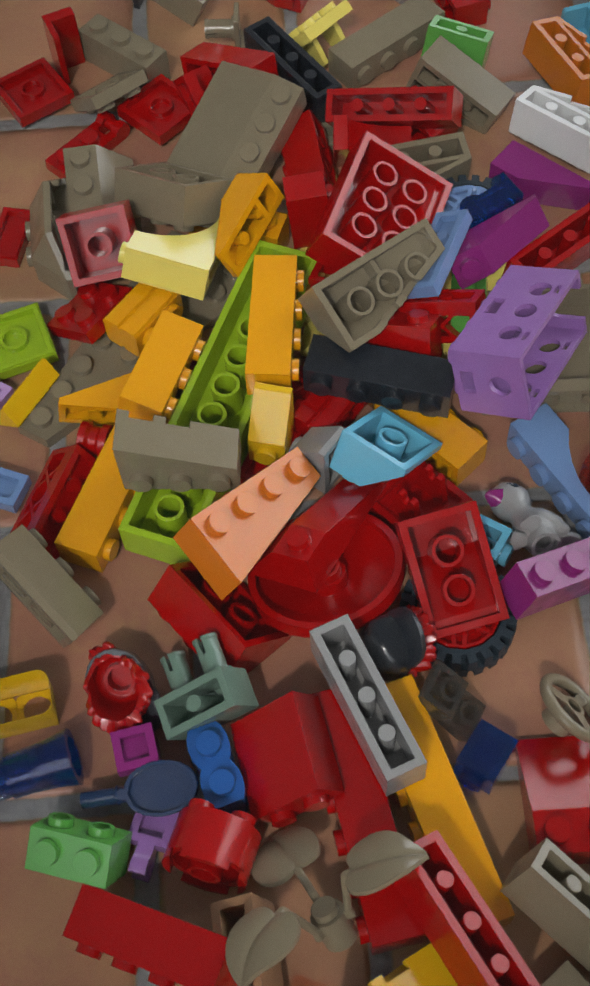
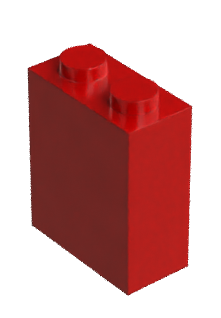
[230,691,345,828]

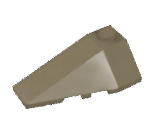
[298,218,445,353]

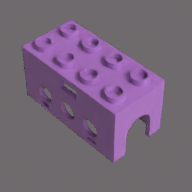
[448,265,587,420]

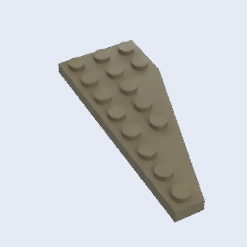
[18,230,238,448]

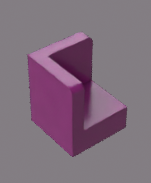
[110,722,162,778]

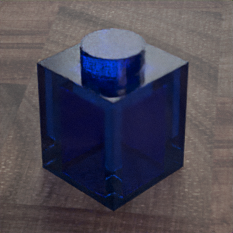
[453,719,519,795]

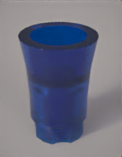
[0,728,84,801]

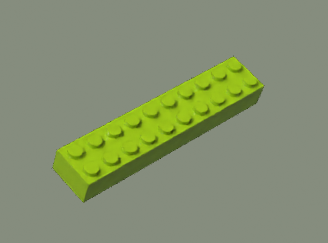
[118,240,317,564]

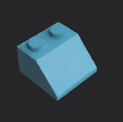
[329,406,443,487]

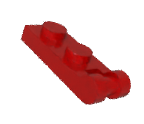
[45,110,130,179]

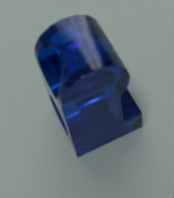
[459,172,524,230]

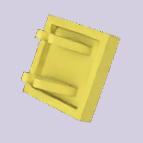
[288,0,353,67]

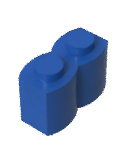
[187,721,249,813]

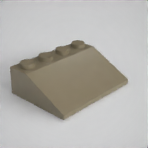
[167,61,307,179]

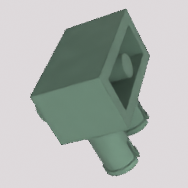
[154,633,259,740]

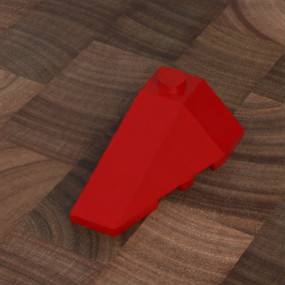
[249,478,387,593]

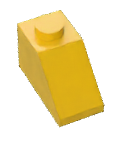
[247,382,295,465]

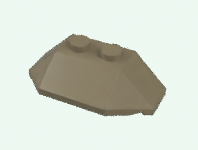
[25,178,79,300]

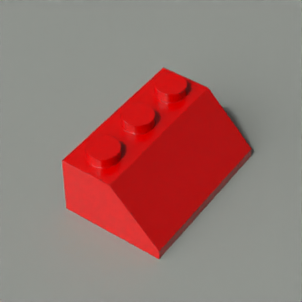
[147,561,292,674]

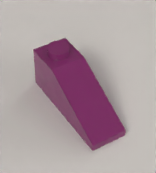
[489,140,590,210]
[451,194,550,289]

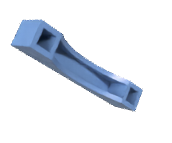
[506,403,590,540]

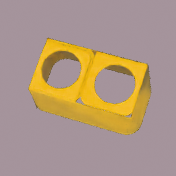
[0,670,59,739]

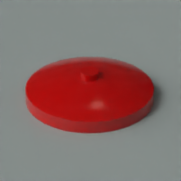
[248,514,405,638]

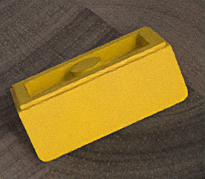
[0,358,60,427]

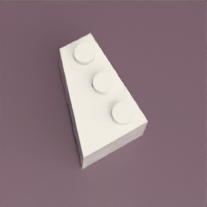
[508,85,590,174]

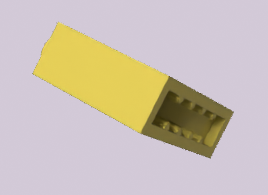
[118,218,221,301]

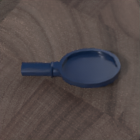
[80,760,199,817]

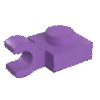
[128,812,179,883]

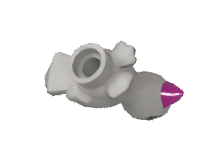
[485,482,582,556]

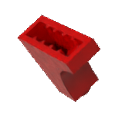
[333,114,418,167]

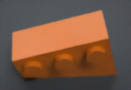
[522,16,590,106]

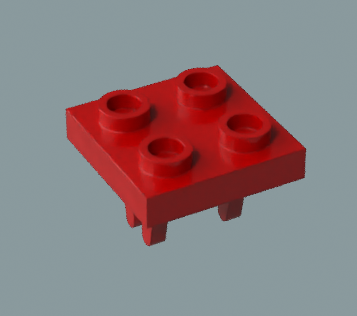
[369,461,473,535]

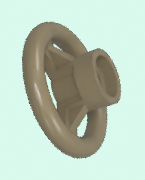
[539,673,590,743]

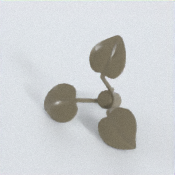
[225,826,429,986]

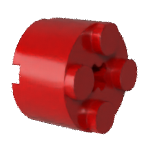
[162,798,262,895]

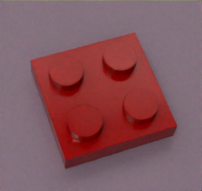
[0,57,75,128]
[116,74,191,146]
[46,282,132,344]

